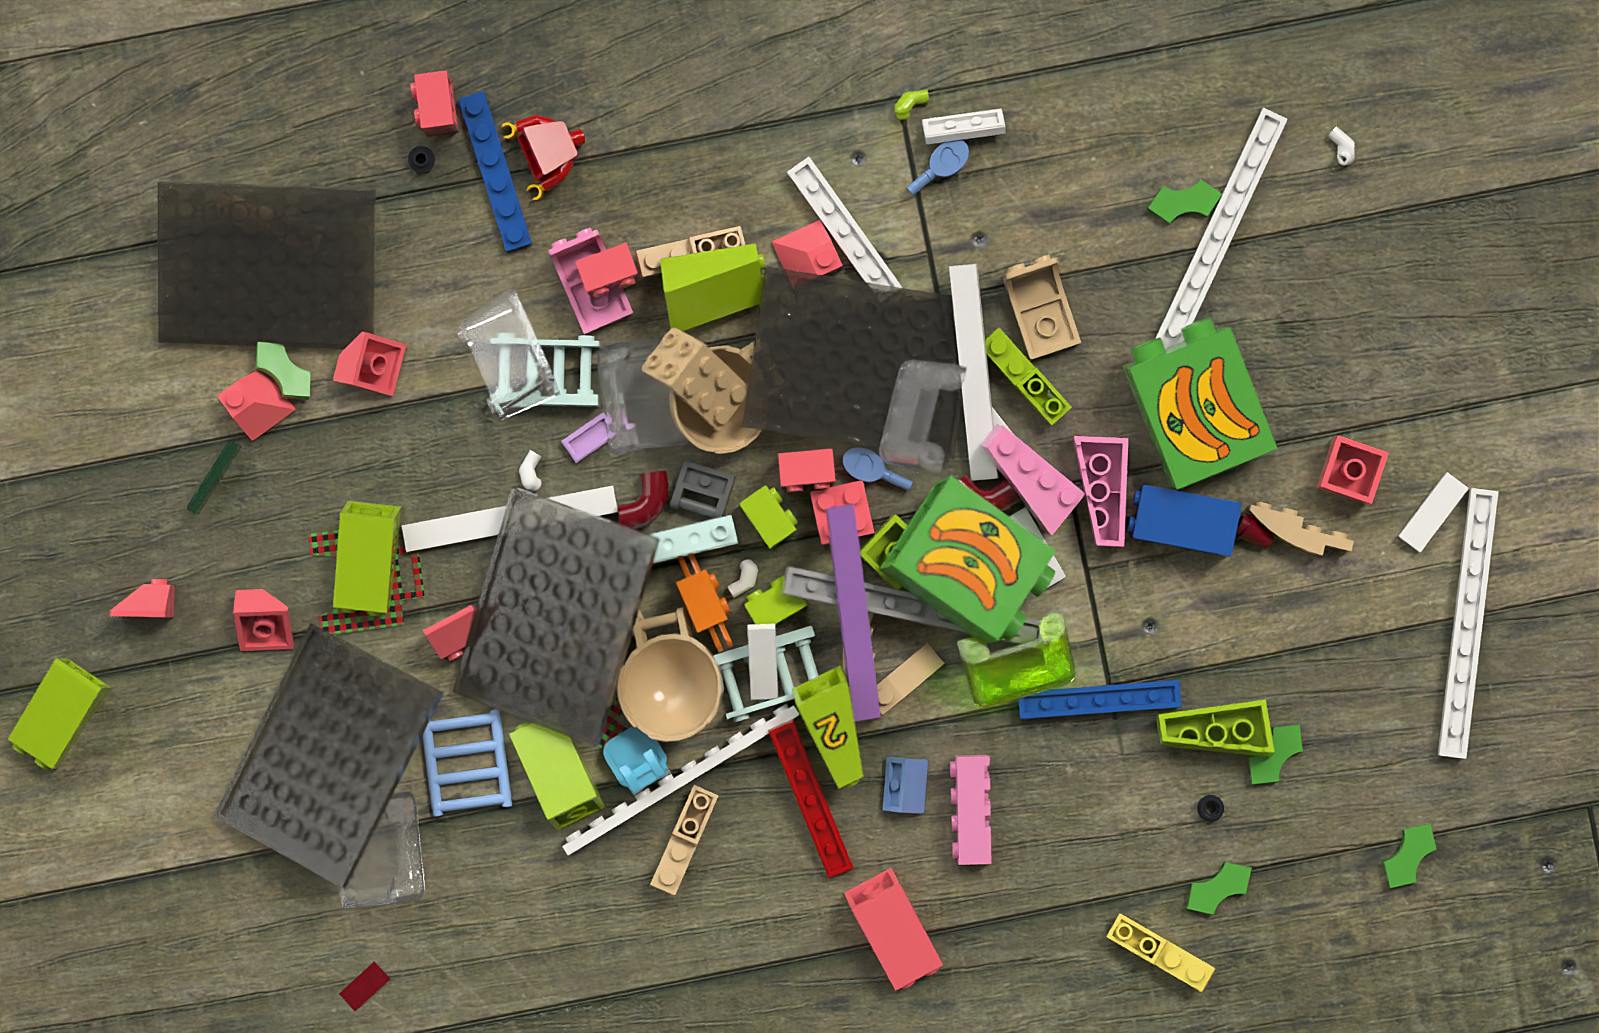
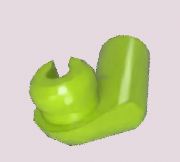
[894,90,929,120]

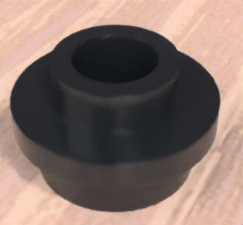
[408,146,435,173]
[1197,795,1224,822]

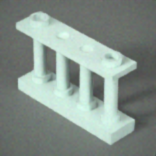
[490,334,600,407]
[625,515,738,568]
[713,626,818,722]

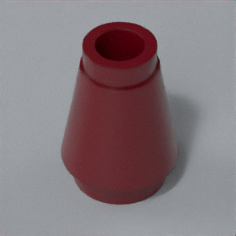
[1236,513,1274,549]

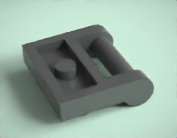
[670,460,736,519]

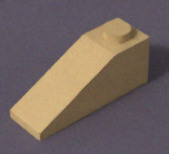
[877,643,945,715]

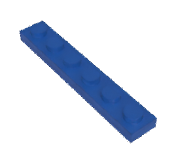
[458,91,532,252]
[1018,680,1181,719]

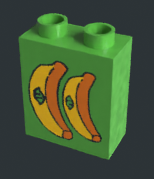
[1122,317,1278,489]
[878,476,1056,644]

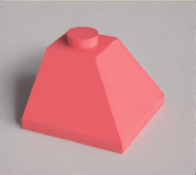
[772,220,843,291]
[333,331,406,396]
[217,371,296,441]
[110,579,175,617]
[233,589,294,651]
[423,605,478,662]

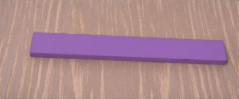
[826,504,881,722]

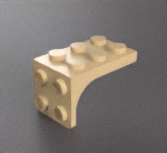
[1003,255,1081,360]
[642,328,752,432]

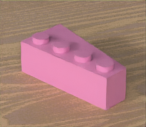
[981,424,1085,536]
[1073,436,1128,547]
[950,755,991,865]

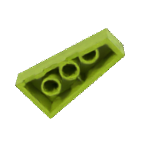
[1156,699,1275,757]

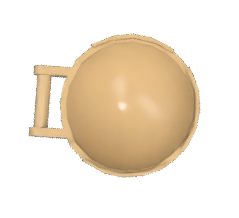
[669,337,789,454]
[617,607,723,742]

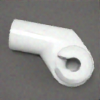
[1328,126,1355,166]
[519,450,542,491]
[727,559,758,598]

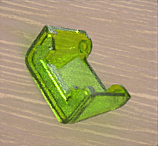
[957,611,1076,708]

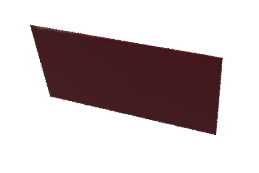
[339,961,390,1011]

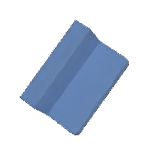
[883,757,928,813]

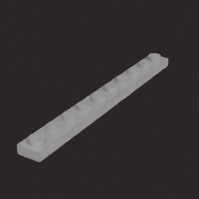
[782,567,1046,649]

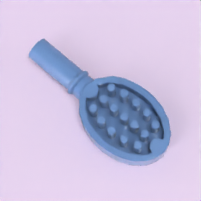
[906,140,969,196]
[843,448,913,491]

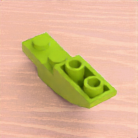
[985,327,1072,425]

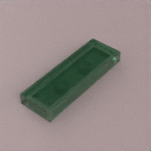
[187,441,242,515]

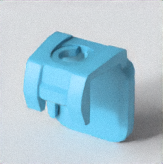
[603,726,671,796]

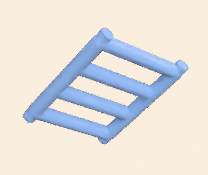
[421,708,512,817]

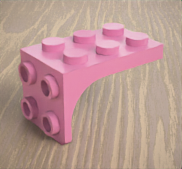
[548,228,634,335]

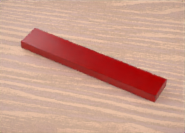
[768,719,853,878]

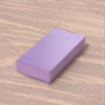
[561,411,620,463]

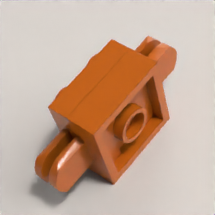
[676,553,734,653]

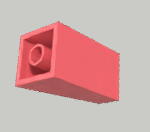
[844,868,943,991]

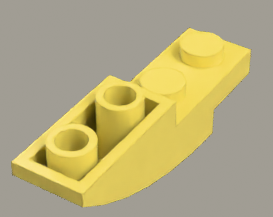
[1107,914,1216,992]

